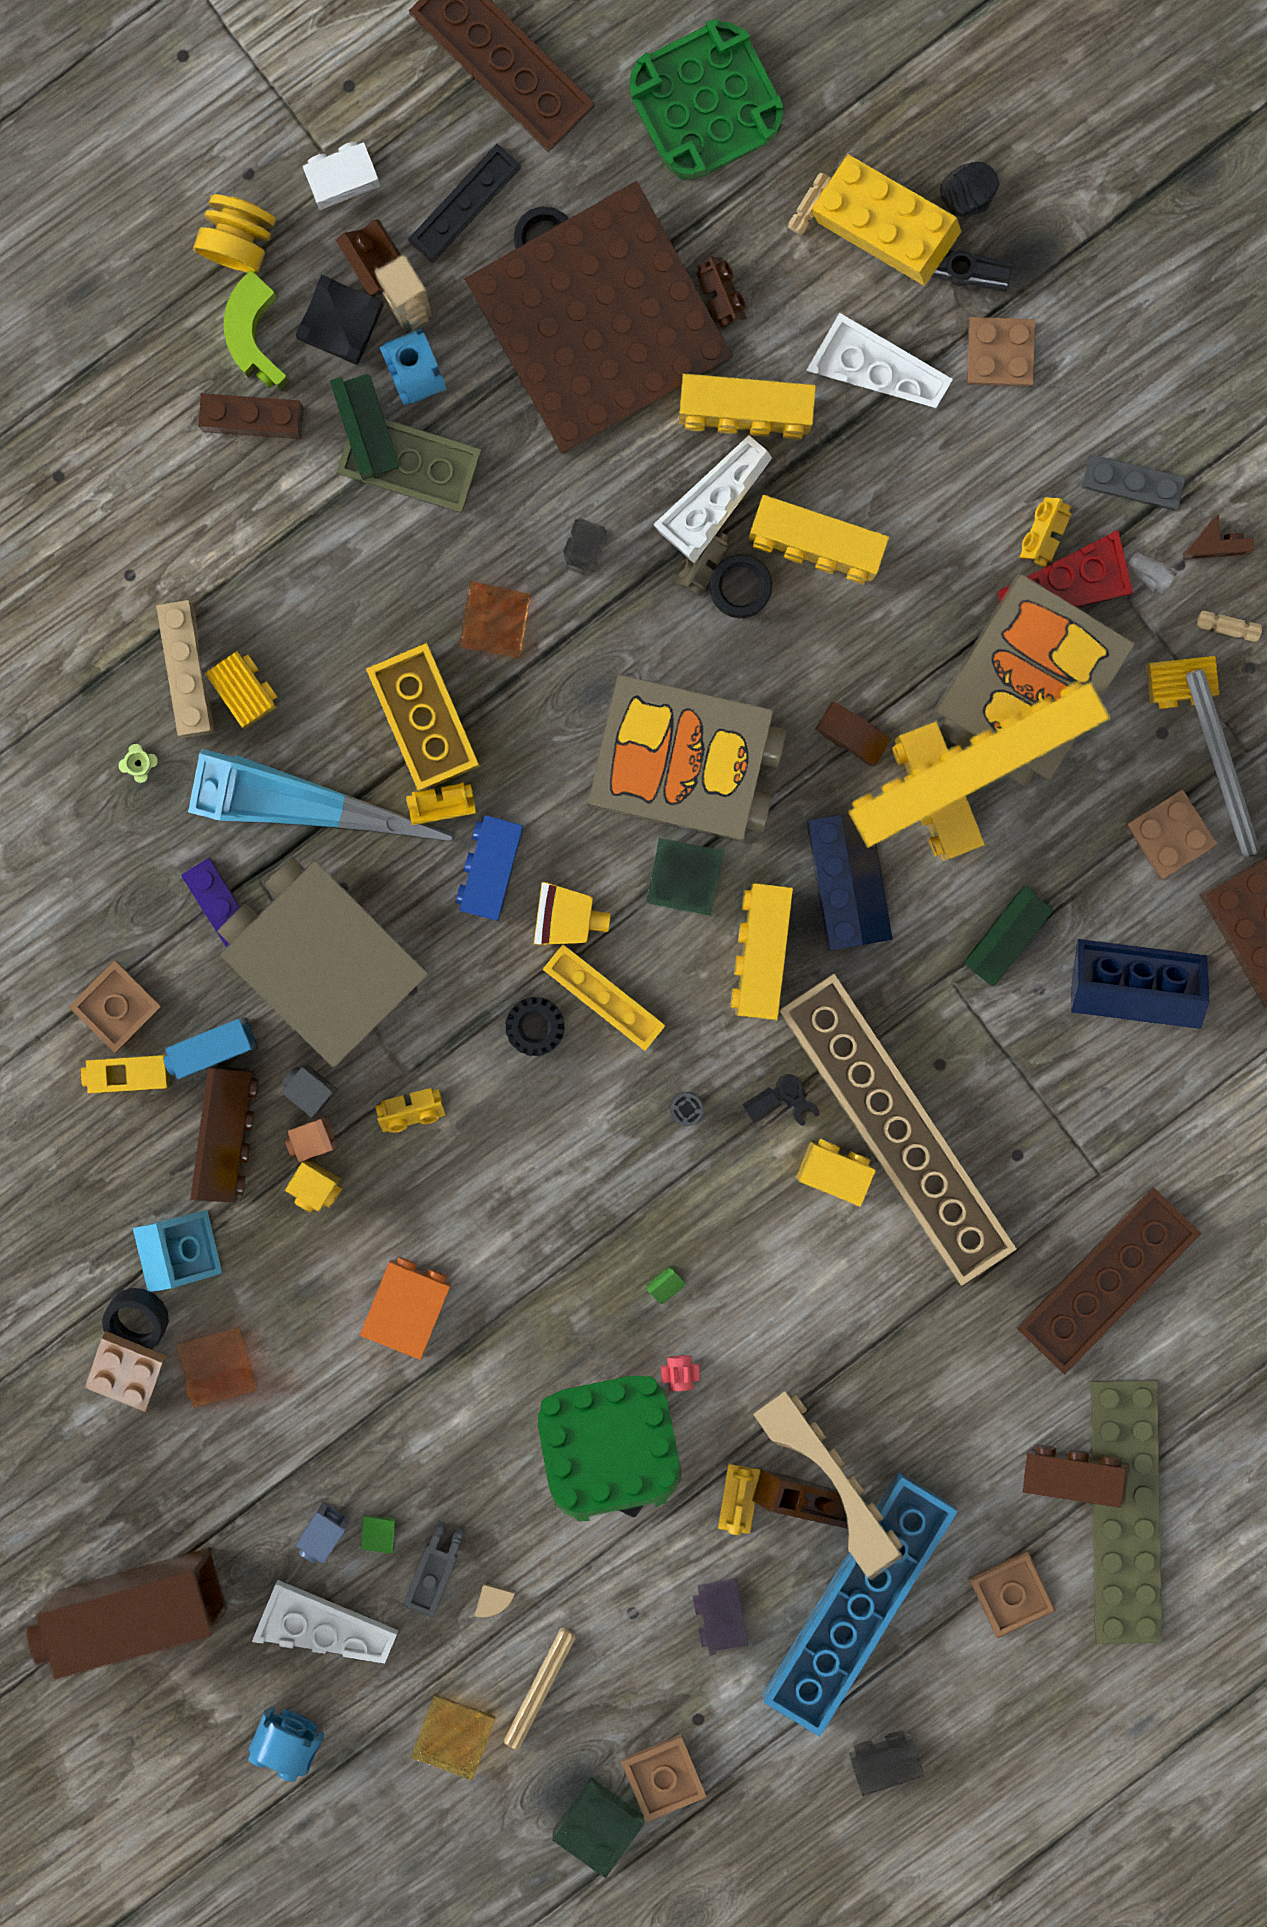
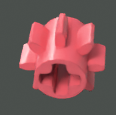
[661,1355,700,1391]

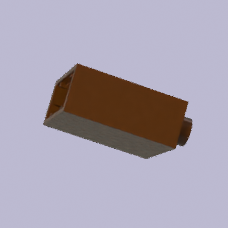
[27,1547,227,1680]

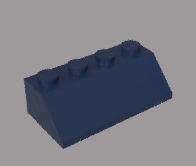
[806,814,893,951]
[1071,939,1210,1029]

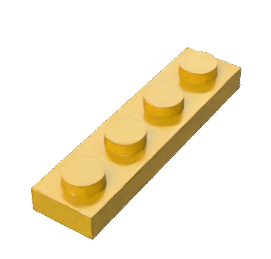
[542,944,665,1051]

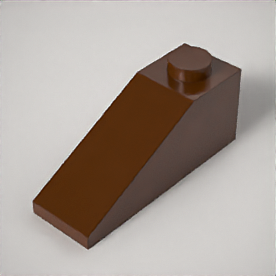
[752,1470,849,1529]

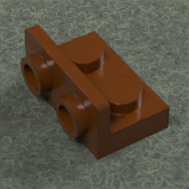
[336,219,401,296]

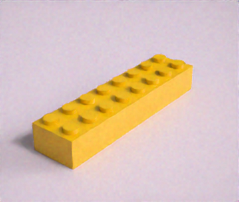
[849,681,1109,848]

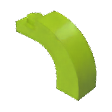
[224,270,289,391]

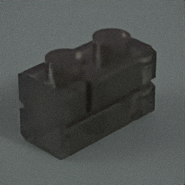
[563,518,607,576]
[849,1731,925,1796]

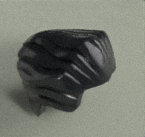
[940,162,999,217]

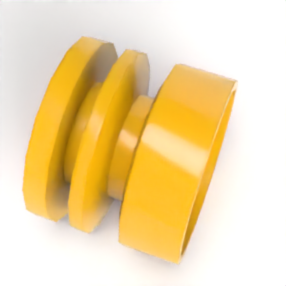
[193,194,276,274]

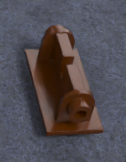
[696,256,747,328]

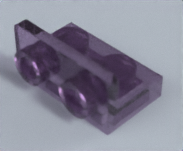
[693,1578,748,1655]

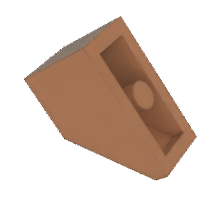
[285,1116,338,1162]

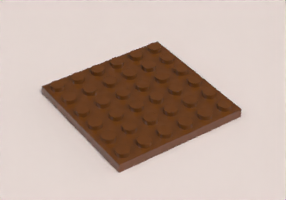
[464,180,733,453]

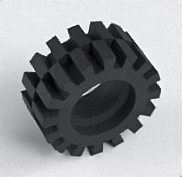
[505,997,565,1056]

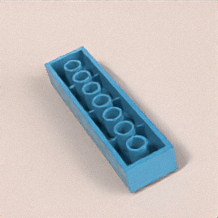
[762,1471,958,1737]

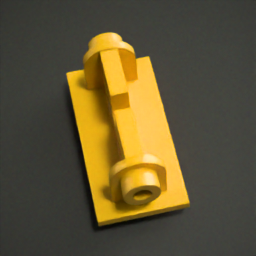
[1019,497,1072,567]
[406,782,476,825]
[375,1087,446,1133]
[718,1464,761,1535]

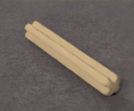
[504,1628,575,1750]

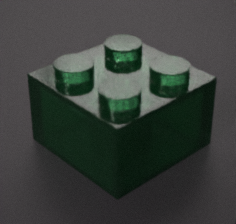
[646,838,724,916]
[552,1777,644,1878]

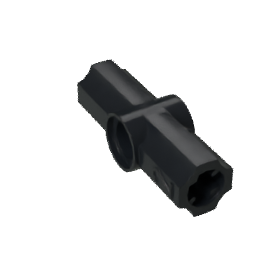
[931,250,1013,292]

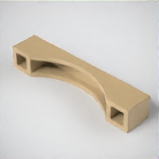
[753,1391,903,1580]

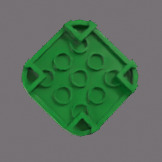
[629,19,783,180]
[538,1376,681,1521]

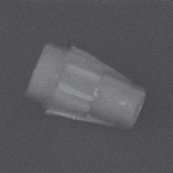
[1127,551,1178,596]

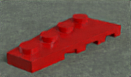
[997,530,1133,608]

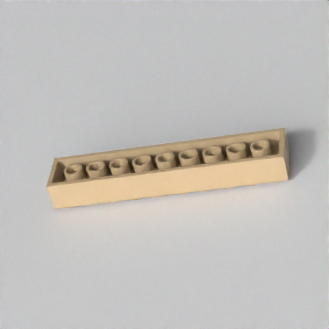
[779,974,1017,1286]

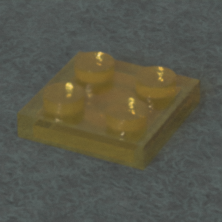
[411,1693,496,1780]

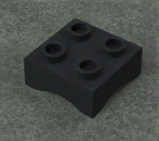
[295,274,384,365]

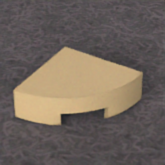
[475,1583,515,1617]

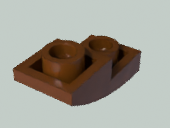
[815,702,891,766]

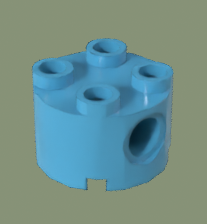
[380,328,447,406]
[248,1708,324,1782]

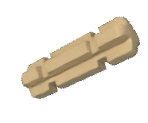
[788,173,831,235]
[1197,610,1262,642]

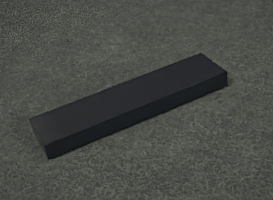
[408,143,521,264]

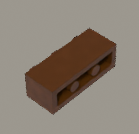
[198,393,303,439]
[1023,1445,1129,1508]

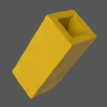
[81,1055,171,1093]

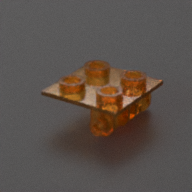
[459,581,530,658]
[177,1327,257,1408]

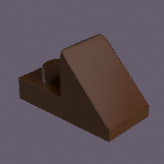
[1183,515,1254,560]

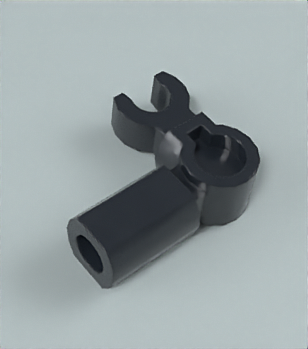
[742,1074,820,1126]

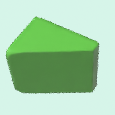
[646,1266,685,1304]
[361,1516,396,1554]

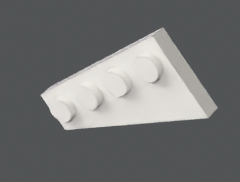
[806,313,953,408]
[653,435,772,563]
[252,1580,398,1664]

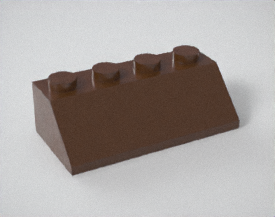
[190,1066,259,1203]

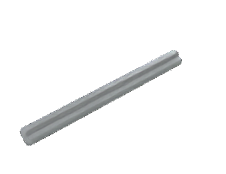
[1186,669,1260,856]

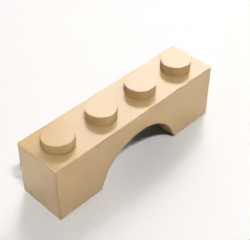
[375,255,433,332]
[156,600,215,738]

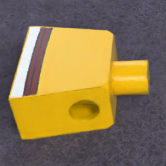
[534,882,611,945]

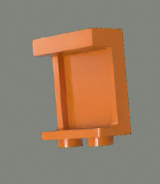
[359,1257,451,1360]

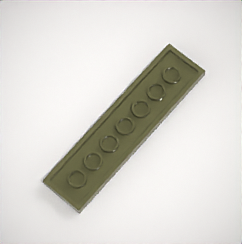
[1090,1379,1162,1644]

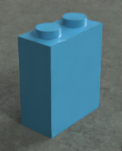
[163,1017,258,1079]

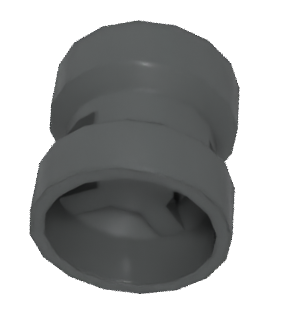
[670,1092,703,1126]

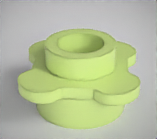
[119,744,158,783]

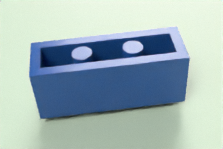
[455,815,524,921]

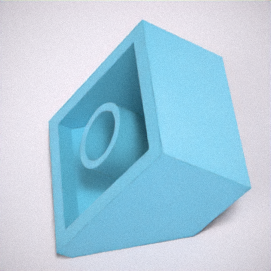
[133,1210,222,1292]

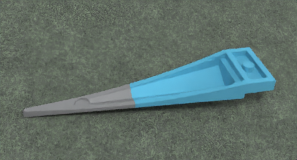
[188,749,454,841]

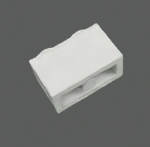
[303,142,381,210]

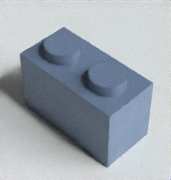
[296,1502,350,1564]

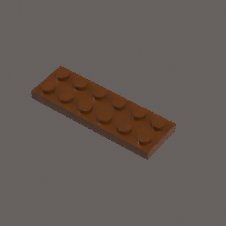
[409,0,595,153]
[1016,1187,1201,1375]

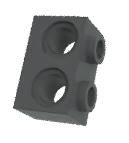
[281,1065,338,1118]

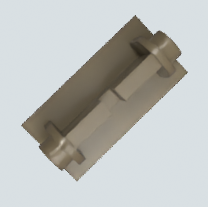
[674,531,729,595]

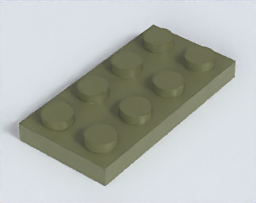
[336,419,482,513]

